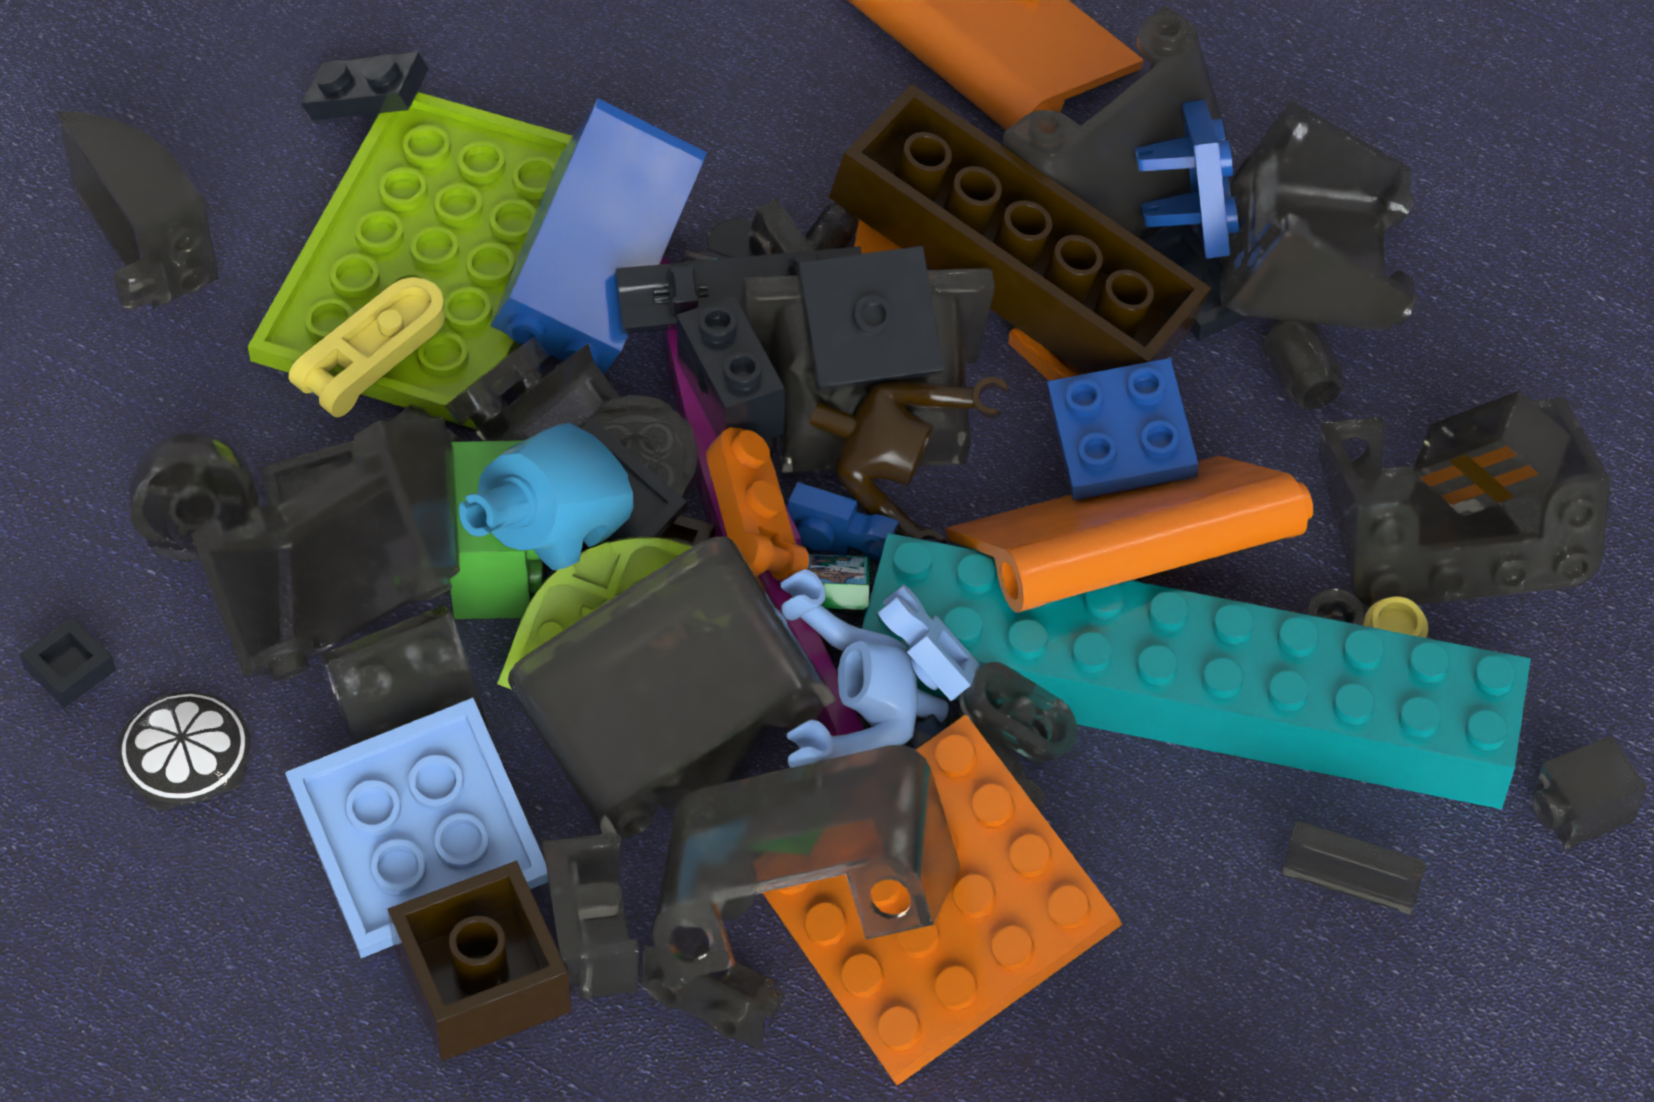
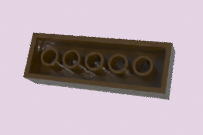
[828,83,1211,374]

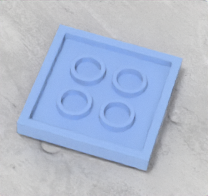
[285,698,551,958]

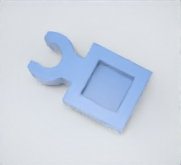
[878,584,979,701]

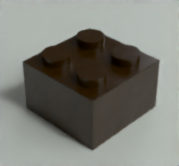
[387,860,571,1061]

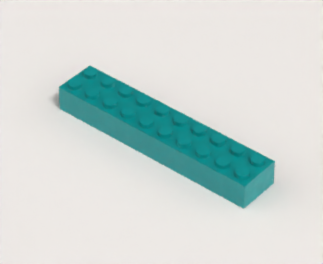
[862,533,1531,809]

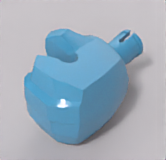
[459,423,633,570]

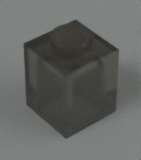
[1532,735,1647,849]

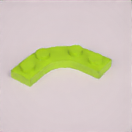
[497,536,749,707]

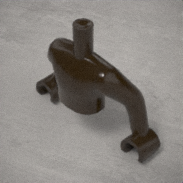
[809,376,1010,545]

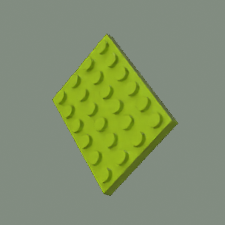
[248,92,573,430]

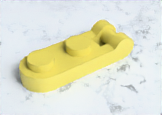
[289,277,445,418]

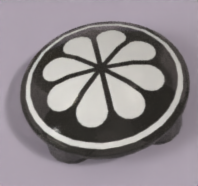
[117,691,251,811]

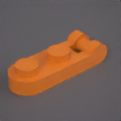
[706,427,809,581]

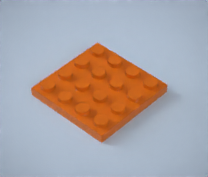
[747,715,1122,1086]

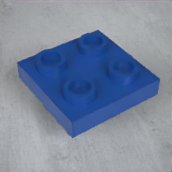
[1135,99,1239,259]
[1047,358,1198,500]

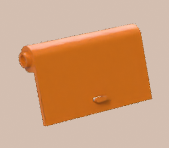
[847,0,1144,146]
[945,455,1313,613]

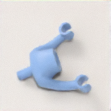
[780,569,949,772]

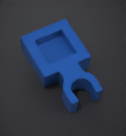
[788,482,899,561]

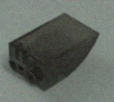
[56,111,219,310]

